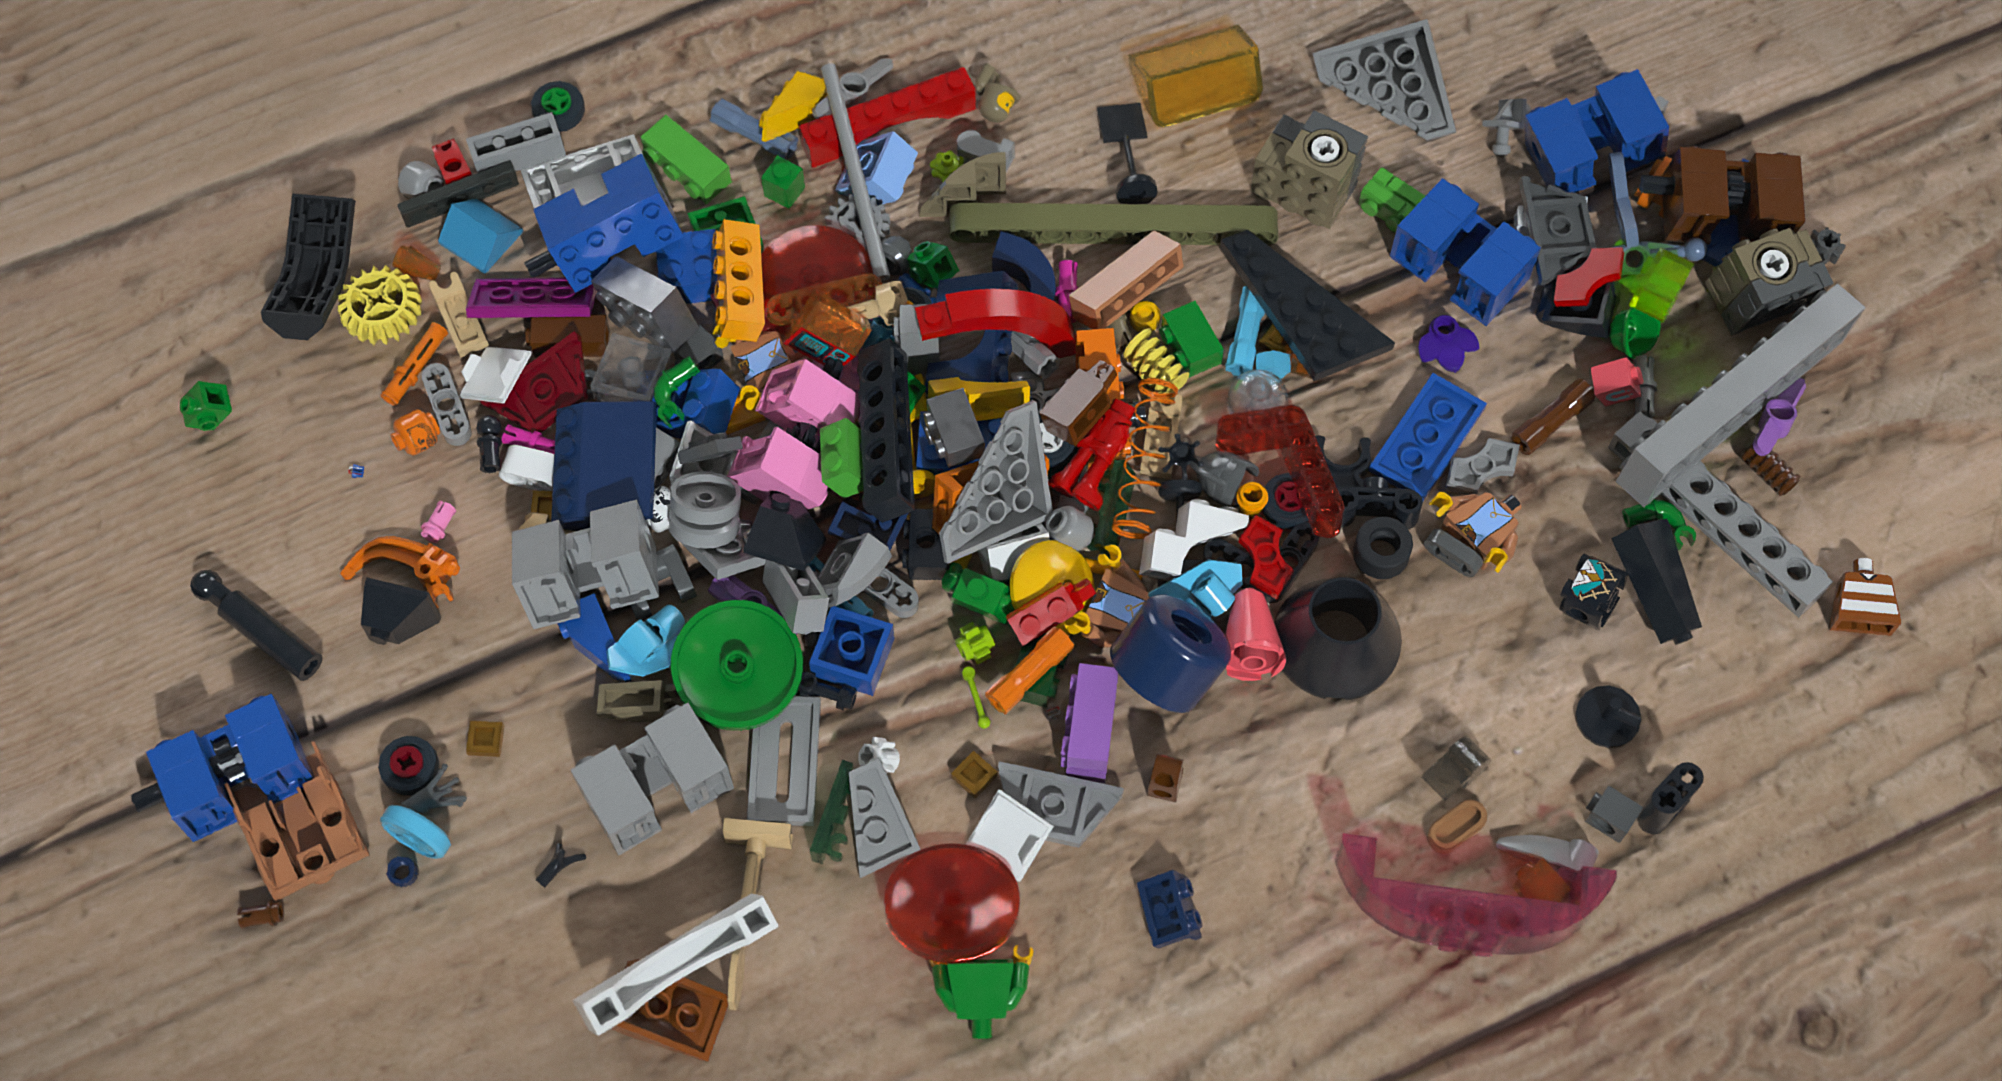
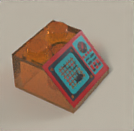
[783,290,872,366]

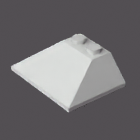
[521,134,643,209]

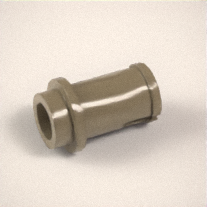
[1106,314,1133,352]

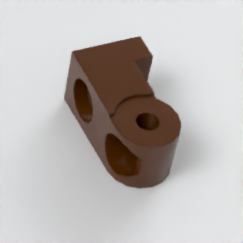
[1147,753,1184,803]

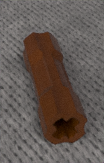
[1510,378,1596,455]

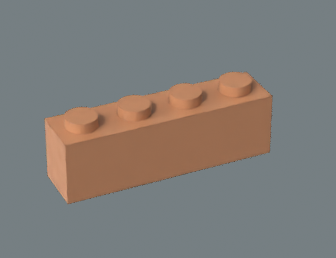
[1069,230,1184,329]

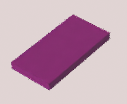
[466,278,597,318]

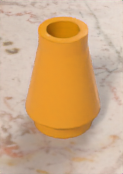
[1236,482,1268,521]

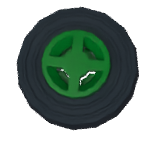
[531,81,585,132]

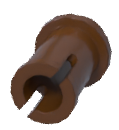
[237,899,284,928]

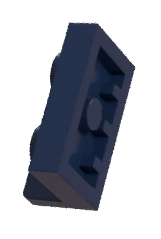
[1137,870,1202,949]

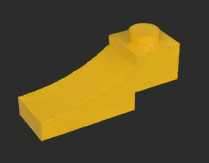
[928,377,1030,421]

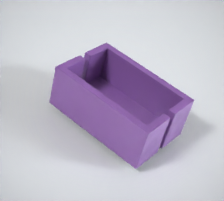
[1061,663,1118,783]

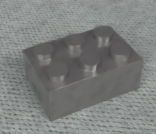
[591,256,699,353]

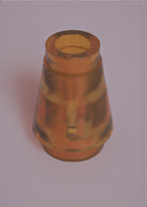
[392,245,441,281]

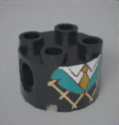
[1559,553,1628,630]

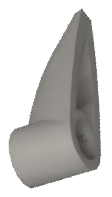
[1496,835,1599,884]

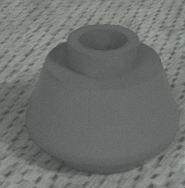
[881,236,912,275]

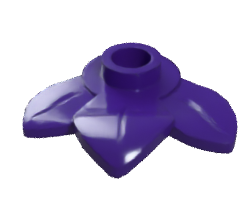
[1418,315,1479,373]

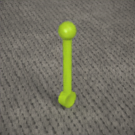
[962,667,991,729]

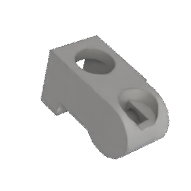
[957,130,1015,172]

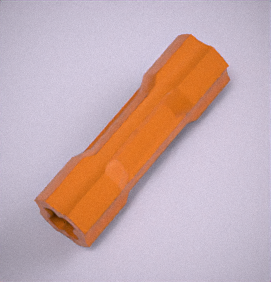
[985,627,1074,715]

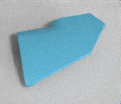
[1148,560,1243,617]
[606,605,685,677]

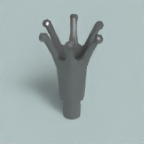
[400,763,467,815]

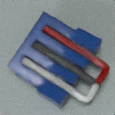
[348,464,364,478]

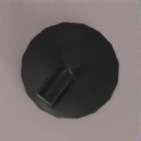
[1575,686,1642,748]

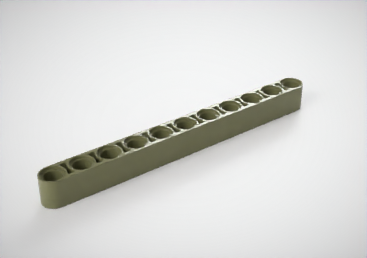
[949,203,1278,245]

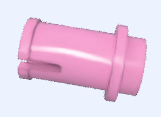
[421,501,456,543]

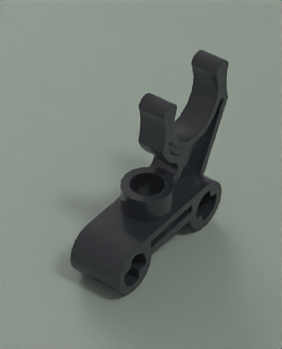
[1312,435,1423,529]

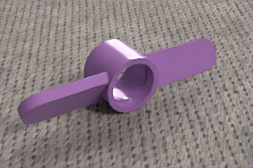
[1753,378,1806,456]

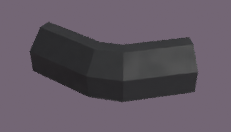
[261,193,356,341]

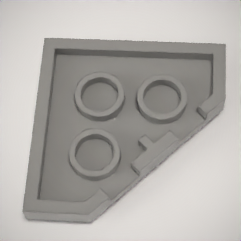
[682,519,766,580]

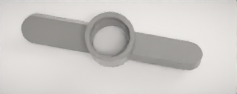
[812,58,894,119]

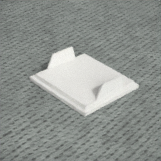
[459,346,532,404]
[965,789,1054,882]

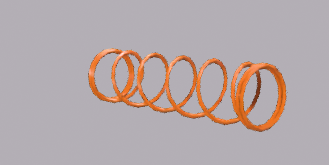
[1112,378,1178,539]

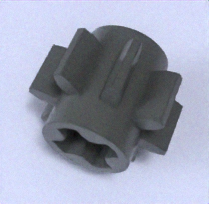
[1810,227,1846,264]

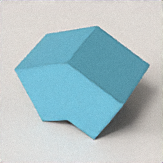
[1256,350,1291,379]

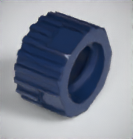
[386,856,419,888]

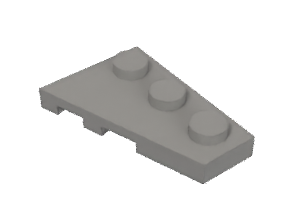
[848,758,921,878]

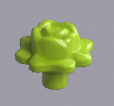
[929,150,964,182]

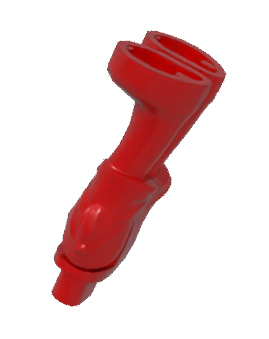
[1048,398,1136,511]

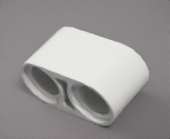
[499,445,555,491]

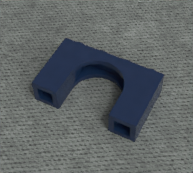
[925,271,1018,394]

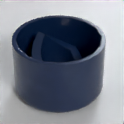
[1110,595,1231,713]

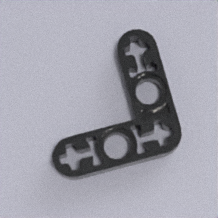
[1203,522,1320,603]

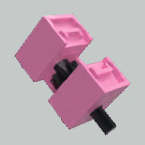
[727,357,860,510]

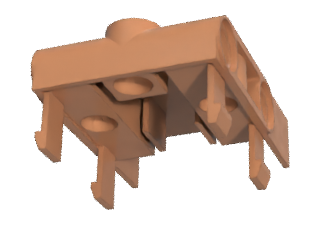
[224,741,370,901]

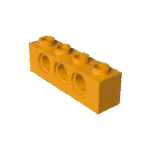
[712,219,765,342]

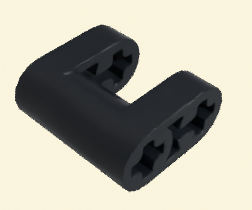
[1637,762,1704,835]

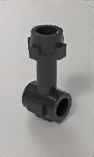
[799,671,857,711]

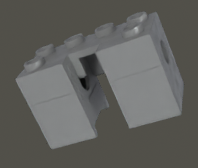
[512,500,659,629]
[571,703,734,856]

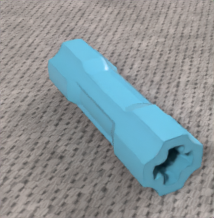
[1225,286,1265,377]

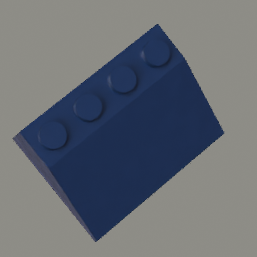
[551,401,657,531]

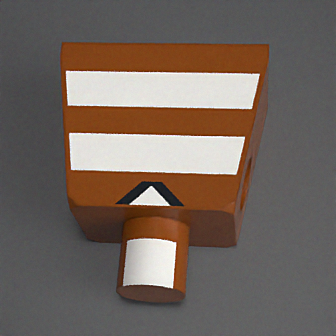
[1829,558,1901,636]

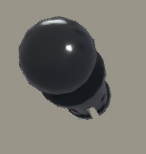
[476,415,502,474]

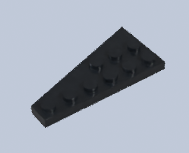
[1220,230,1395,381]

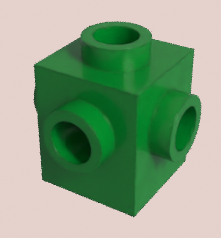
[907,241,960,289]
[180,381,232,431]

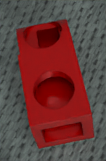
[431,138,472,185]

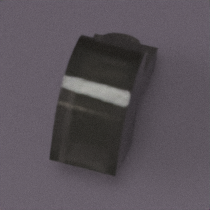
[1422,735,1492,801]

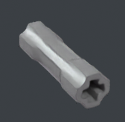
[1011,331,1060,379]

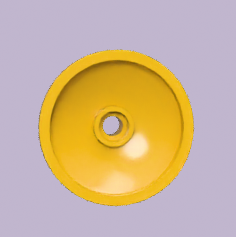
[1010,540,1095,635]

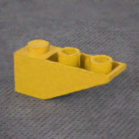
[759,71,828,142]

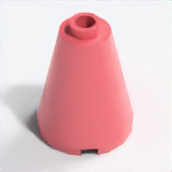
[1225,588,1286,681]

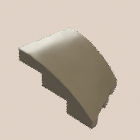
[919,152,1006,217]

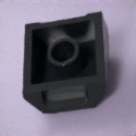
[1535,270,1620,338]

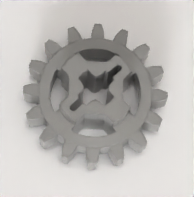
[825,194,890,257]

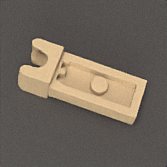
[429,272,489,358]
[1140,391,1183,479]

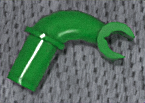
[654,355,701,428]
[1622,499,1697,551]

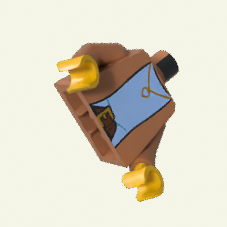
[713,324,809,410]
[1429,492,1522,573]
[1068,545,1150,648]

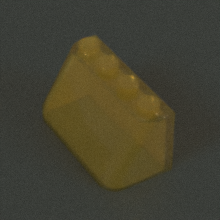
[1128,25,1263,127]

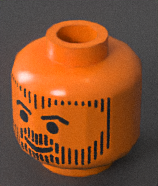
[390,409,440,456]

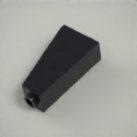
[1611,518,1702,646]

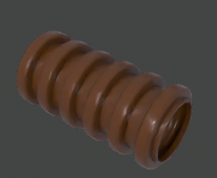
[1741,444,1801,496]

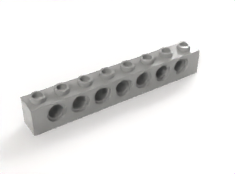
[1608,411,1833,618]

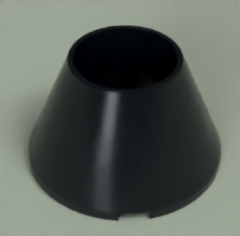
[1274,577,1402,700]

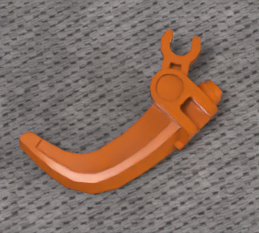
[340,536,460,609]

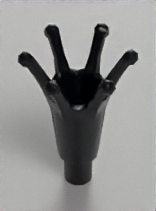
[1158,433,1204,480]

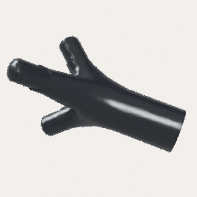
[535,843,586,888]

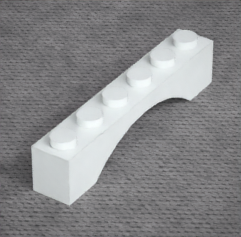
[573,893,779,1036]

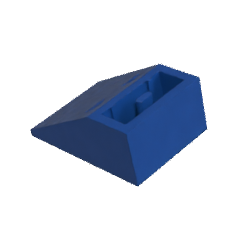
[636,369,740,439]

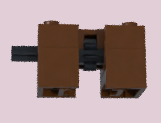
[1639,146,1806,244]

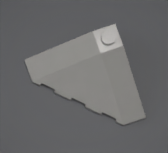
[1313,19,1456,141]
[939,400,1053,564]

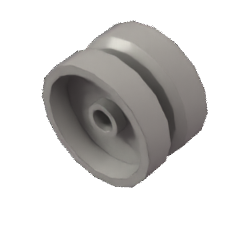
[669,471,741,548]

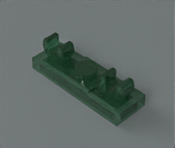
[1086,460,1137,559]
[810,760,854,864]

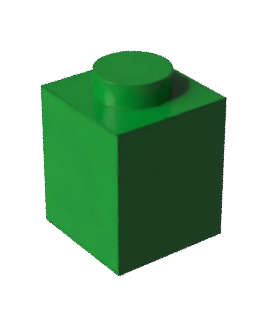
[761,155,805,209]

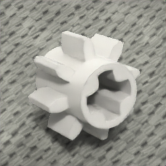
[858,737,900,773]

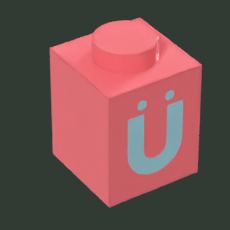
[1591,357,1643,407]

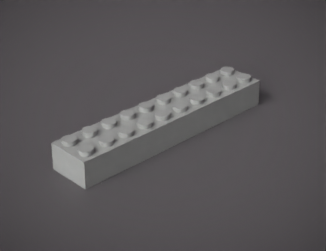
[1616,283,1866,507]

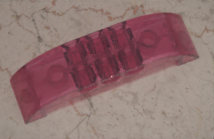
[1335,833,1617,957]

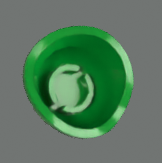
[1609,305,1661,359]

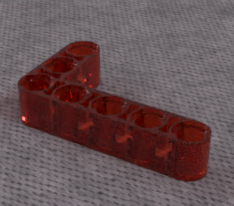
[1215,405,1344,538]

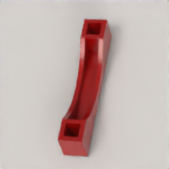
[799,67,976,168]

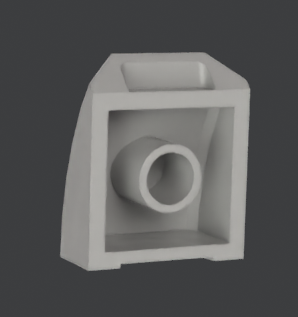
[817,533,892,608]

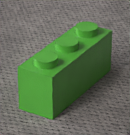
[640,115,732,205]

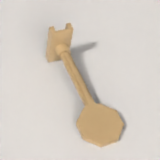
[723,818,793,1010]

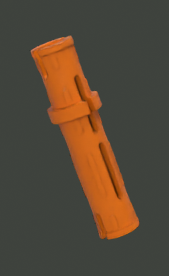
[380,322,448,406]

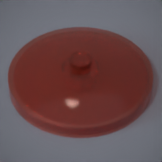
[761,225,876,342]
[884,843,1020,963]

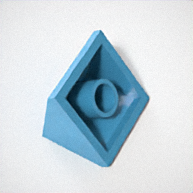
[438,199,524,274]

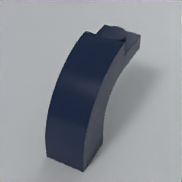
[992,232,1056,301]

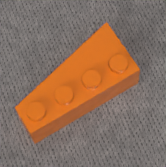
[1075,328,1131,470]

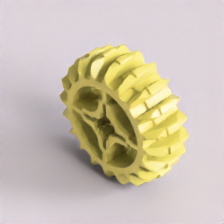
[338,265,422,345]

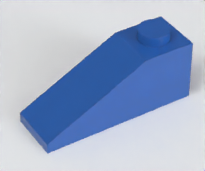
[557,594,632,683]

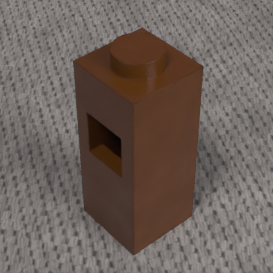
[525,315,610,358]

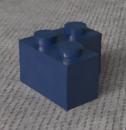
[827,502,908,550]

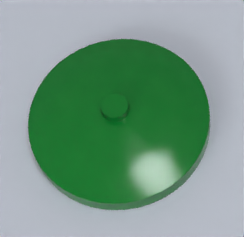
[671,600,803,731]

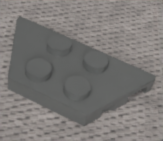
[1519,176,1597,286]

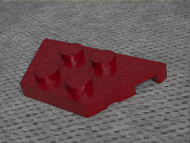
[480,331,588,433]

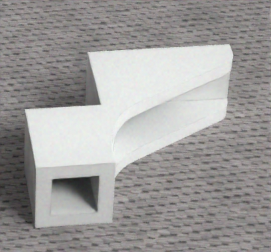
[1139,499,1249,581]

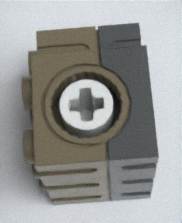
[1250,110,1368,229]
[1705,228,1834,336]

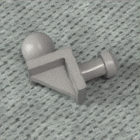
[1482,99,1532,155]

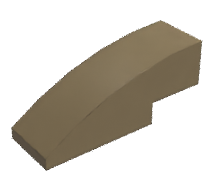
[596,680,703,723]

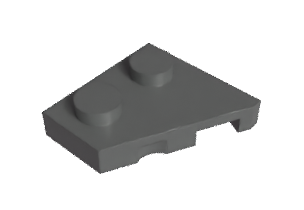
[677,432,743,464]

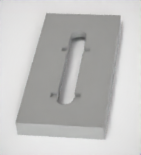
[747,697,821,826]

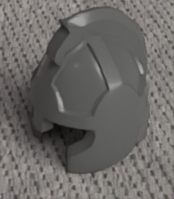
[1189,451,1259,508]

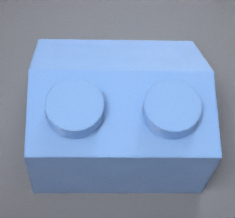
[835,131,918,206]

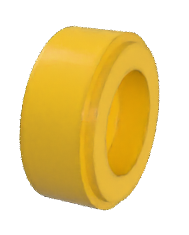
[1130,301,1161,332]

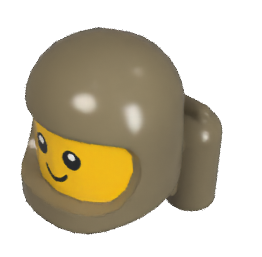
[975,64,1021,123]

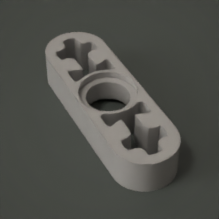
[422,363,472,446]
[863,568,919,618]

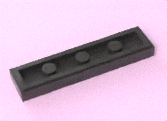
[397,161,519,228]

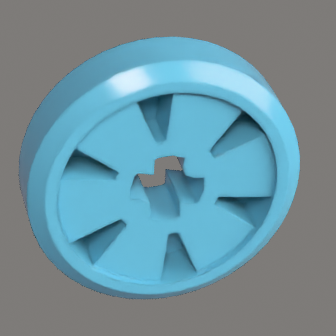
[380,805,451,859]

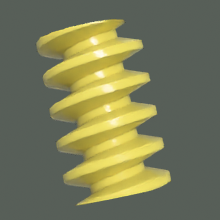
[1124,328,1189,393]

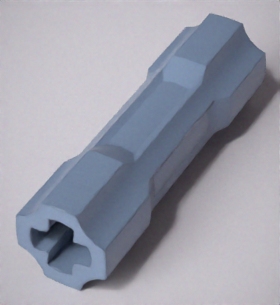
[710,98,799,161]

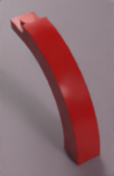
[915,289,1076,358]

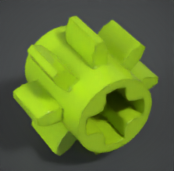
[955,622,995,665]

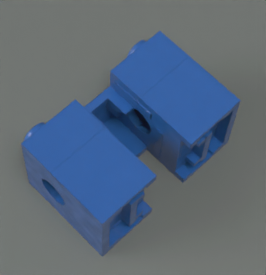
[1525,69,1669,193]
[1390,178,1541,326]

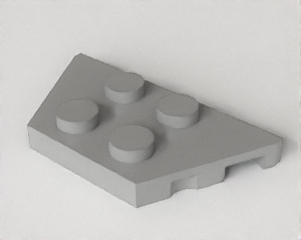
[998,761,1124,848]

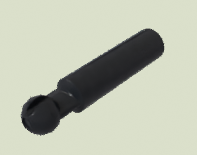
[190,569,323,681]

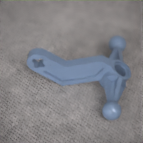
[1571,151,1707,276]

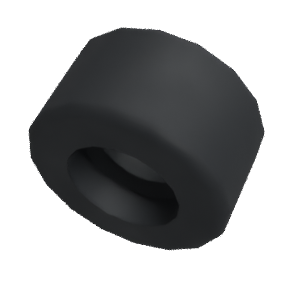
[1353,516,1413,579]

